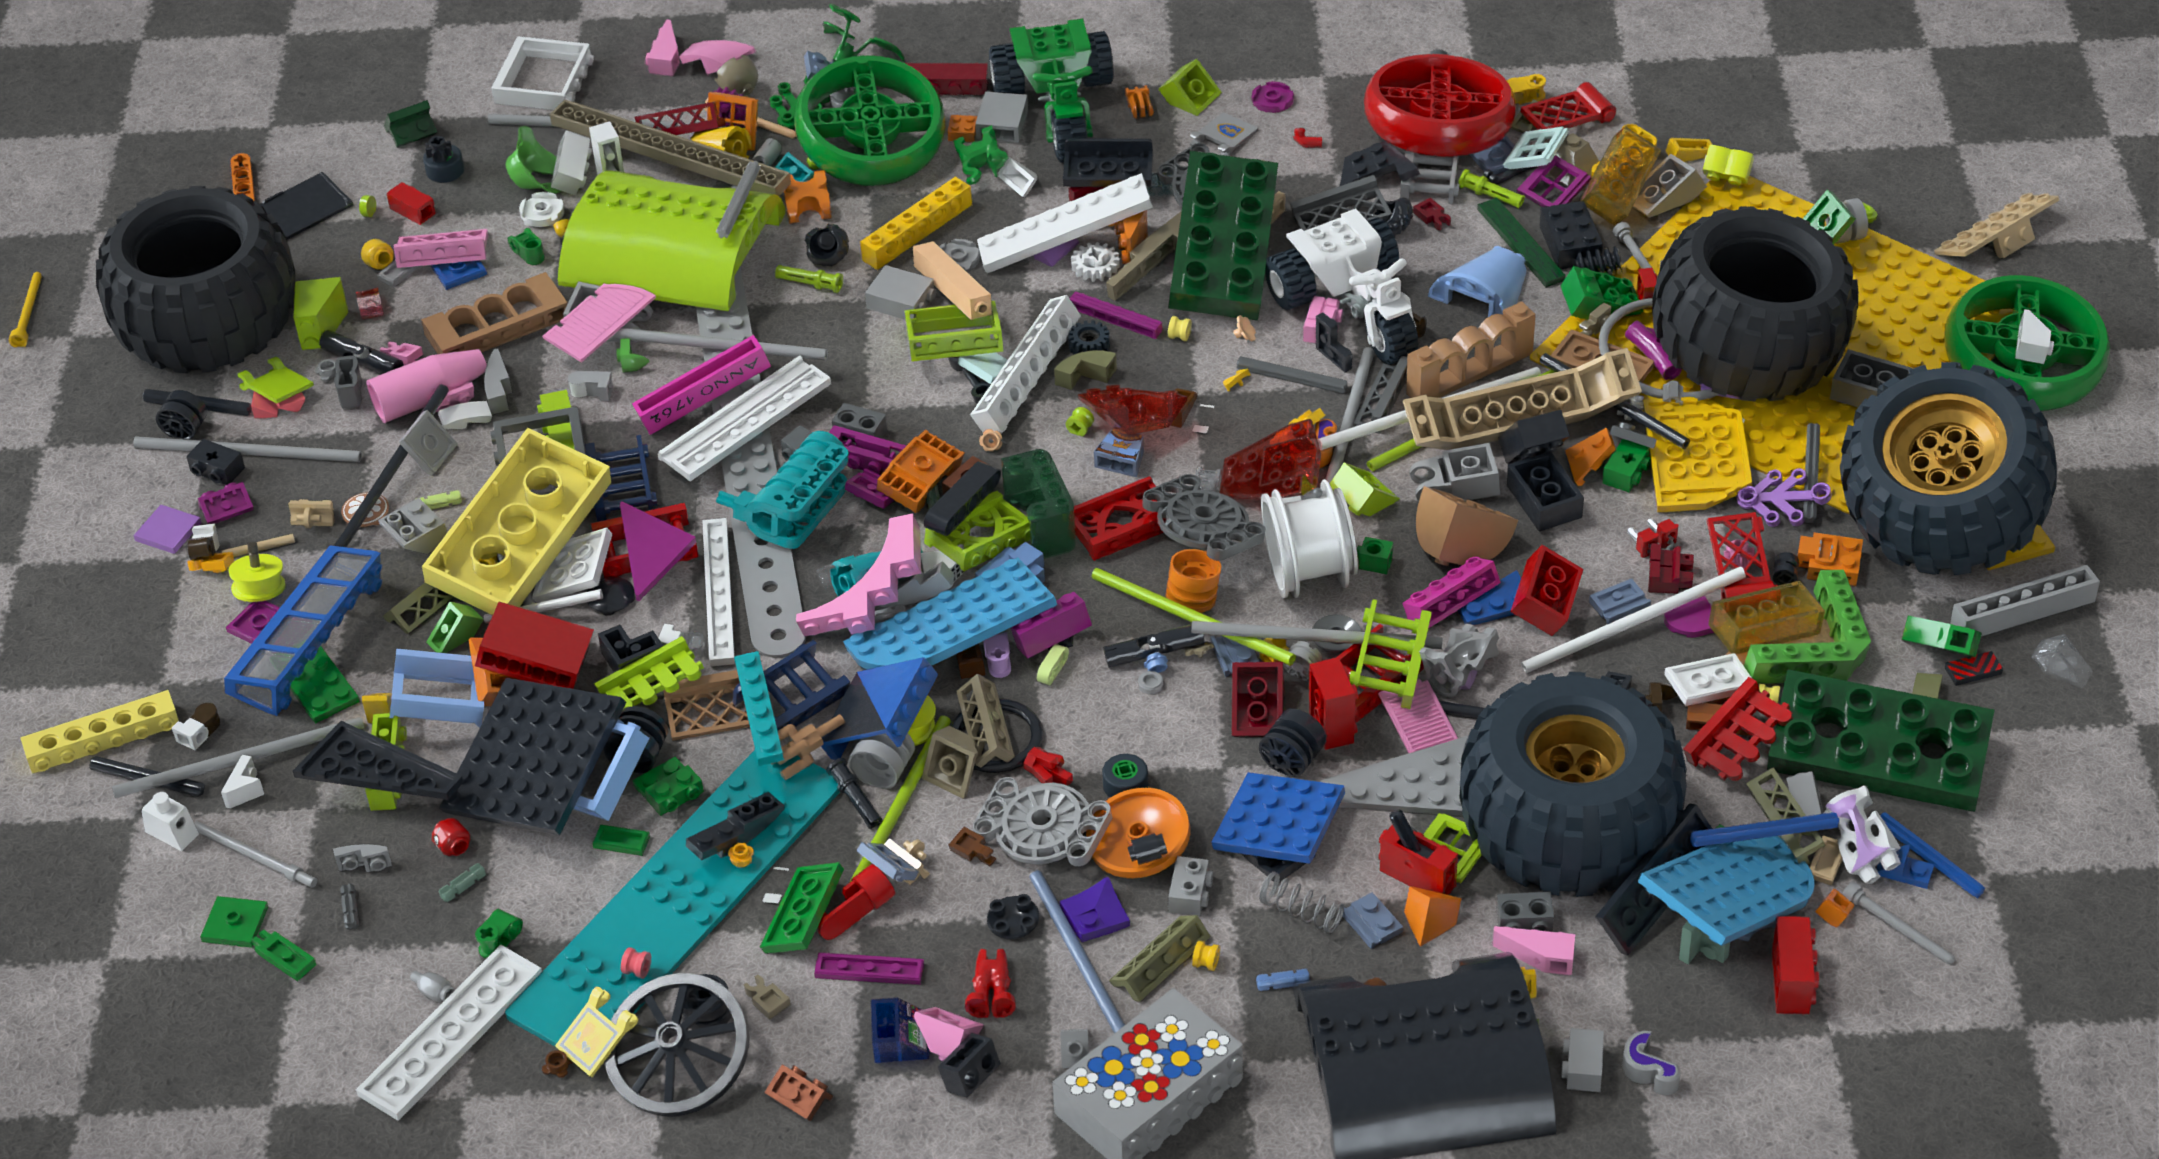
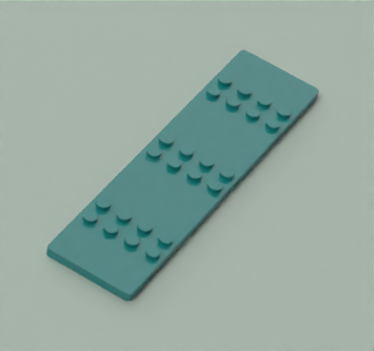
[505,750,840,1048]

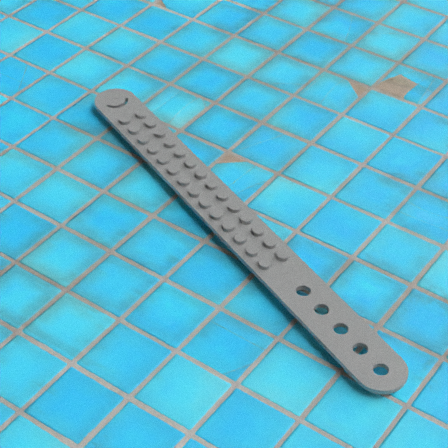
[696,268,806,658]

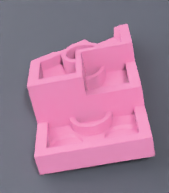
[679,40,756,74]

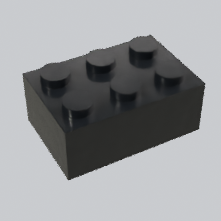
[1540,201,1603,269]
[1498,409,1570,464]
[1506,451,1584,532]

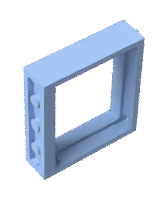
[573,719,649,821]

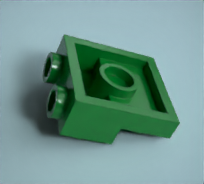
[632,756,704,816]

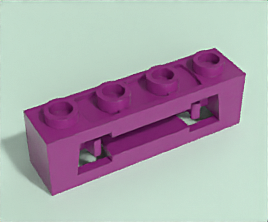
[829,425,906,475]

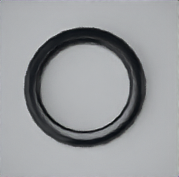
[951,699,1044,773]

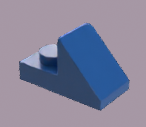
[1876,844,1934,889]

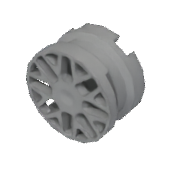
[1283,641,1322,680]

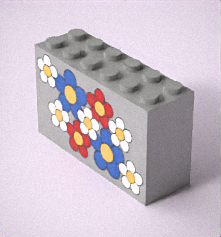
[1052,988,1243,1159]

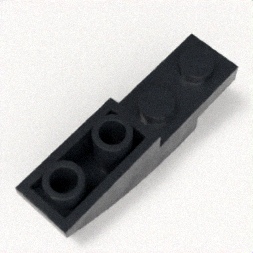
[686,792,785,861]

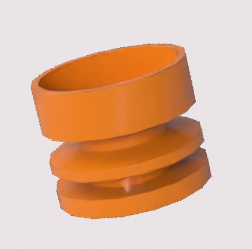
[1165,549,1222,613]

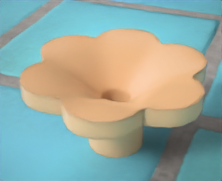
[1234,315,1256,341]

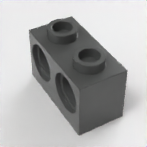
[832,403,887,442]
[1496,892,1554,932]

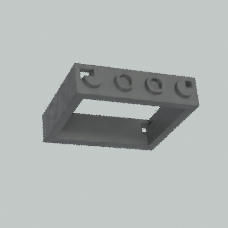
[490,406,586,495]

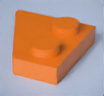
[1565,428,1616,486]

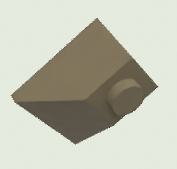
[1547,133,1599,188]
[922,726,978,799]

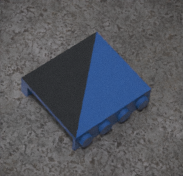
[821,657,938,760]

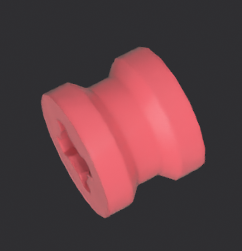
[621,947,651,978]

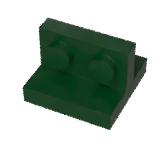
[383,100,437,147]

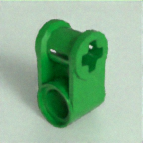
[507,228,545,265]
[475,909,523,959]

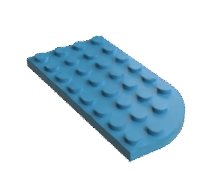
[843,557,1057,670]
[1638,836,1814,946]

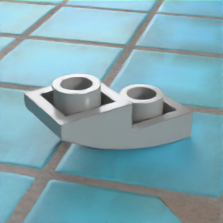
[333,844,392,873]

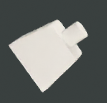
[142,792,199,851]

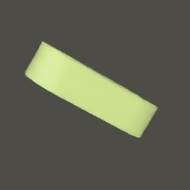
[1037,644,1069,686]

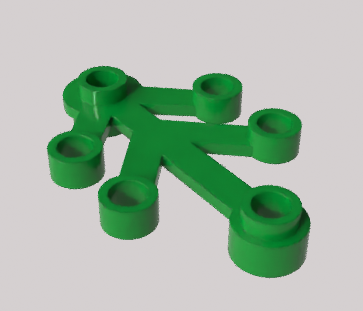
[770,75,830,130]

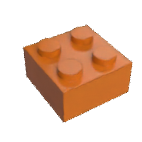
[947,115,978,142]

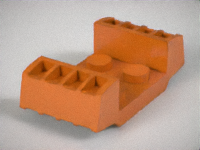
[876,430,965,513]

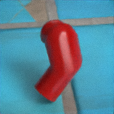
[1293,128,1322,148]

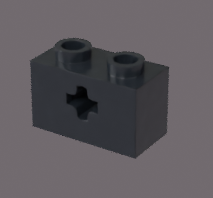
[186,439,245,485]

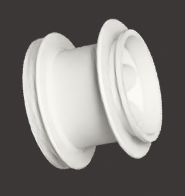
[1261,479,1358,598]

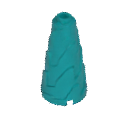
[830,549,923,597]

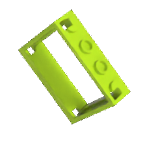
[904,300,1004,362]

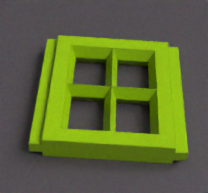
[1423,813,1482,883]

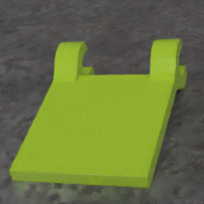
[238,356,314,404]

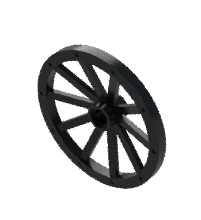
[605,973,750,1117]

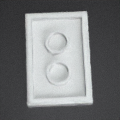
[1665,653,1752,706]

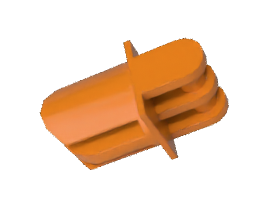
[1125,85,1154,119]

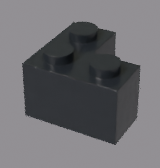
[598,624,664,673]

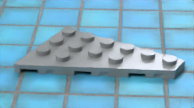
[1320,736,1468,816]

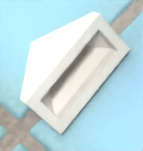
[998,157,1037,197]

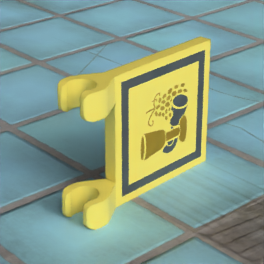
[555,987,638,1077]

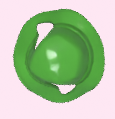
[506,126,561,193]

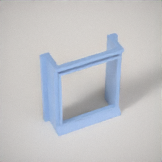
[390,649,484,728]

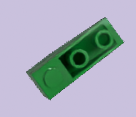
[1902,615,1982,657]

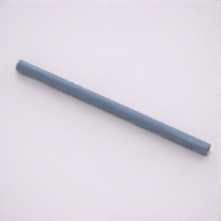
[1029,870,1125,1033]

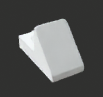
[221,755,264,808]

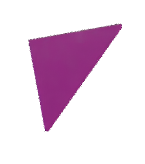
[620,502,696,601]

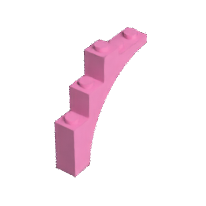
[796,514,921,636]

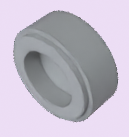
[1138,671,1163,694]

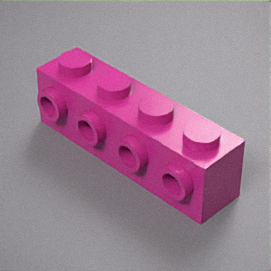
[1402,557,1501,629]

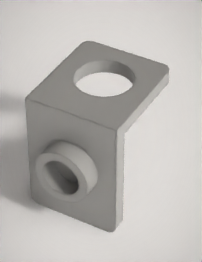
[1060,1028,1089,1068]

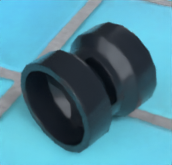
[1773,552,1799,586]

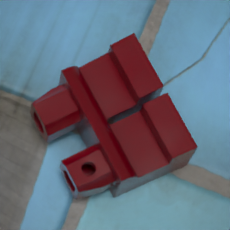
[1648,543,1694,594]

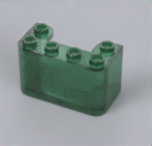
[1001,449,1076,559]

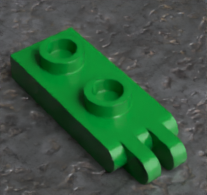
[251,930,317,982]

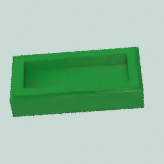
[592,824,650,856]

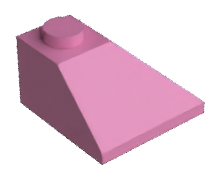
[914,1007,984,1061]

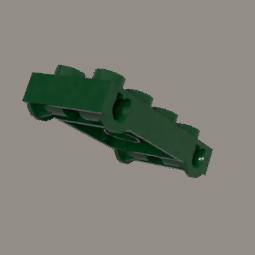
[1168,151,1278,321]

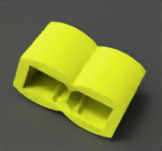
[1702,145,1754,186]

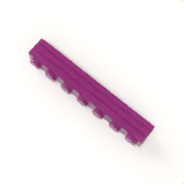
[1069,291,1162,339]

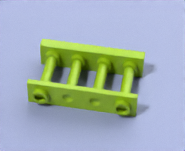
[1350,599,1432,709]

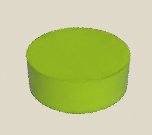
[359,195,377,217]

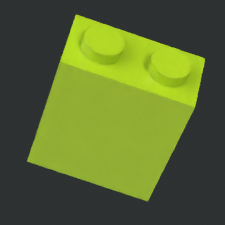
[294,277,348,350]

